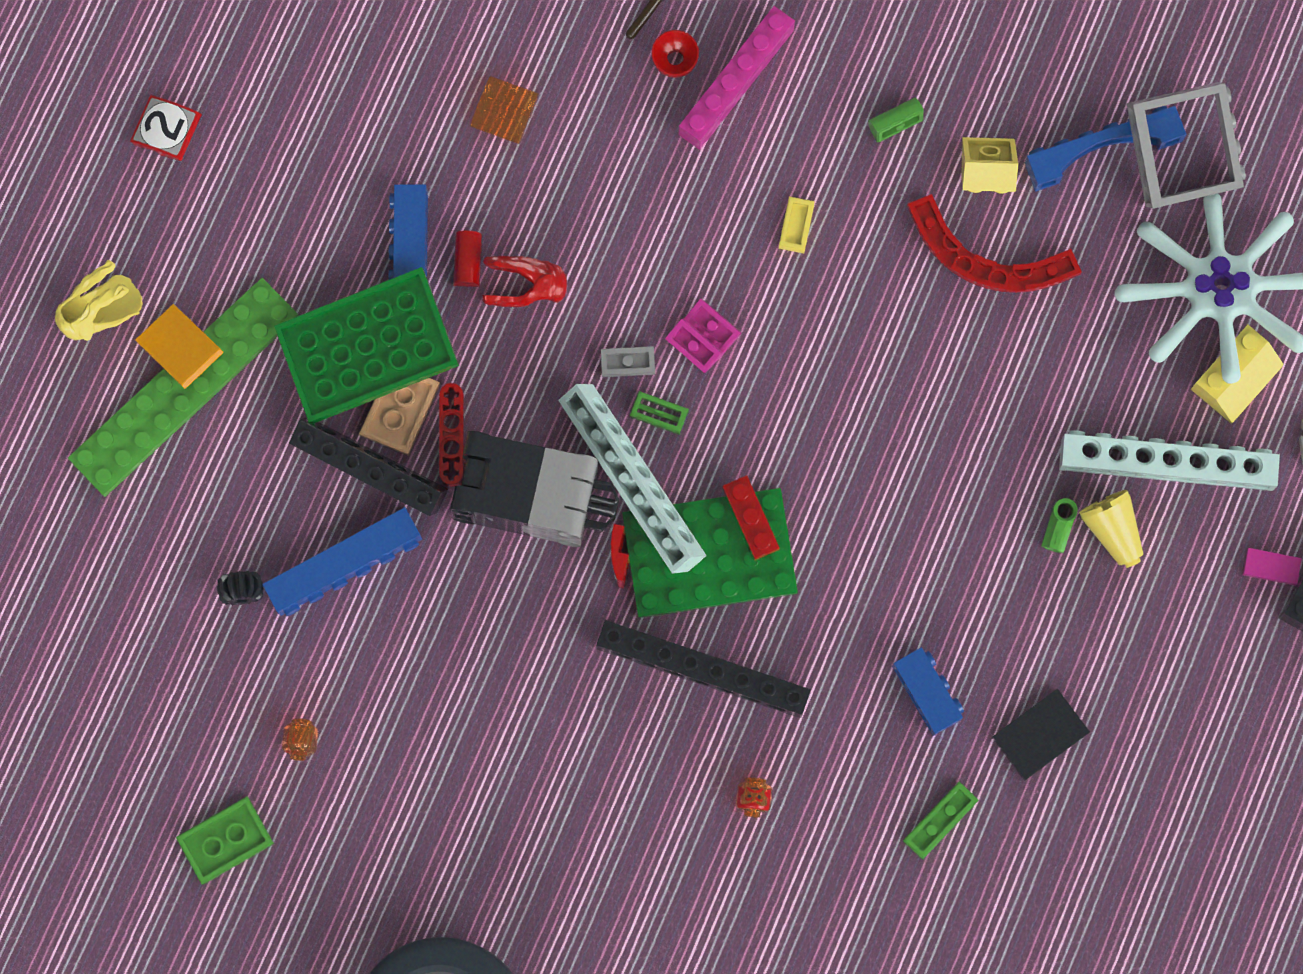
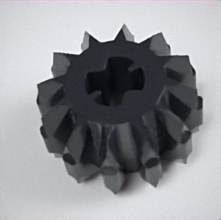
[217,571,264,606]

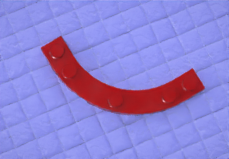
[907,194,1082,293]

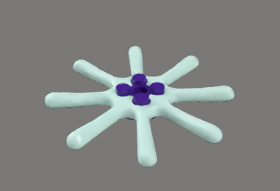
[1114,193,1303,384]

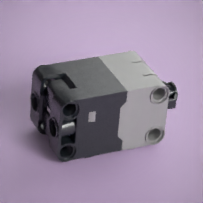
[450,431,619,547]

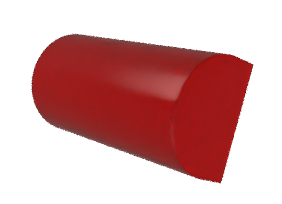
[453,230,482,287]

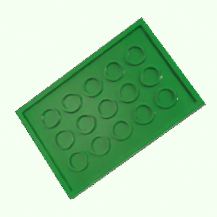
[274,267,459,423]
[622,488,798,619]

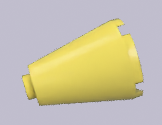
[1079,490,1143,568]

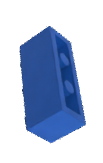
[892,647,964,736]

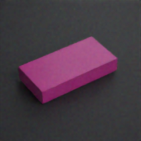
[1242,548,1302,586]

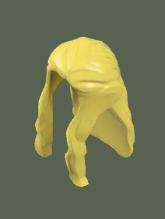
[55,260,143,341]

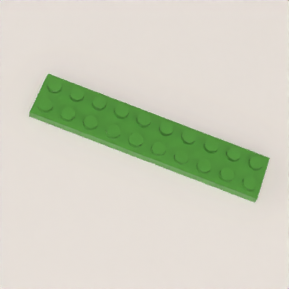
[68,278,299,497]

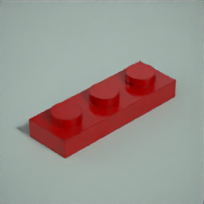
[722,475,780,560]

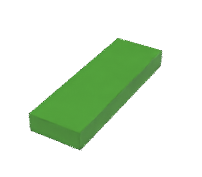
[903,782,979,860]

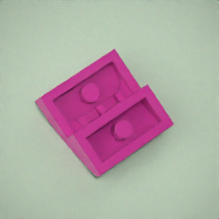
[665,299,742,373]

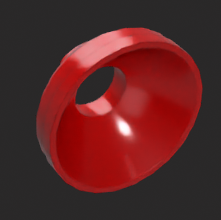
[652,30,699,78]

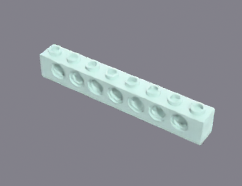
[558,384,707,573]
[1059,430,1280,491]

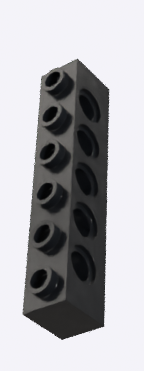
[289,417,448,516]

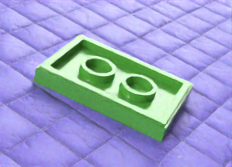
[176,796,274,885]

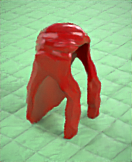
[482,256,567,307]

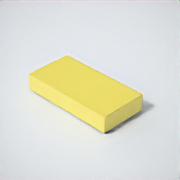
[778,196,815,254]

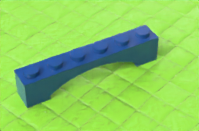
[1024,106,1187,192]

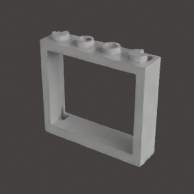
[1126,82,1246,209]

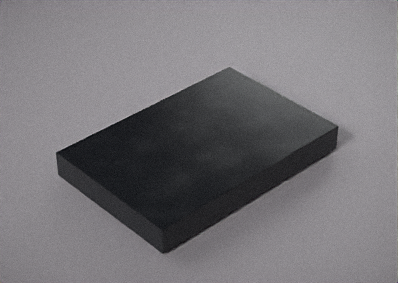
[992,689,1090,781]

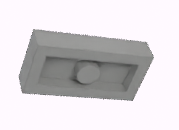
[601,346,655,377]

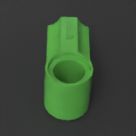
[1041,498,1078,554]

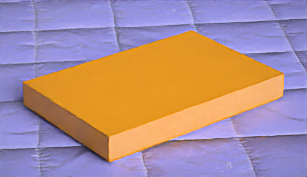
[135,304,224,389]

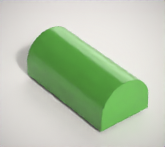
[868,97,924,142]

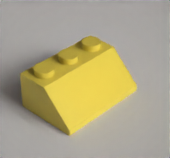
[1191,324,1284,424]

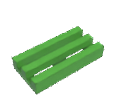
[630,391,689,435]

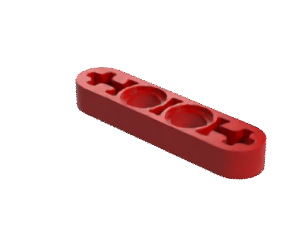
[439,383,464,487]

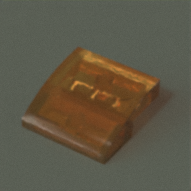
[470,76,539,144]

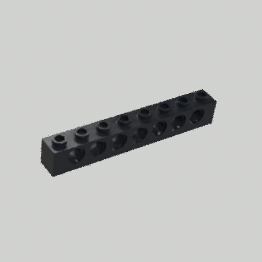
[596,620,811,718]

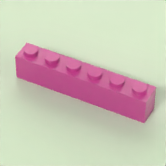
[679,6,795,150]

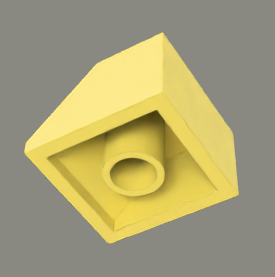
[961,137,1018,193]

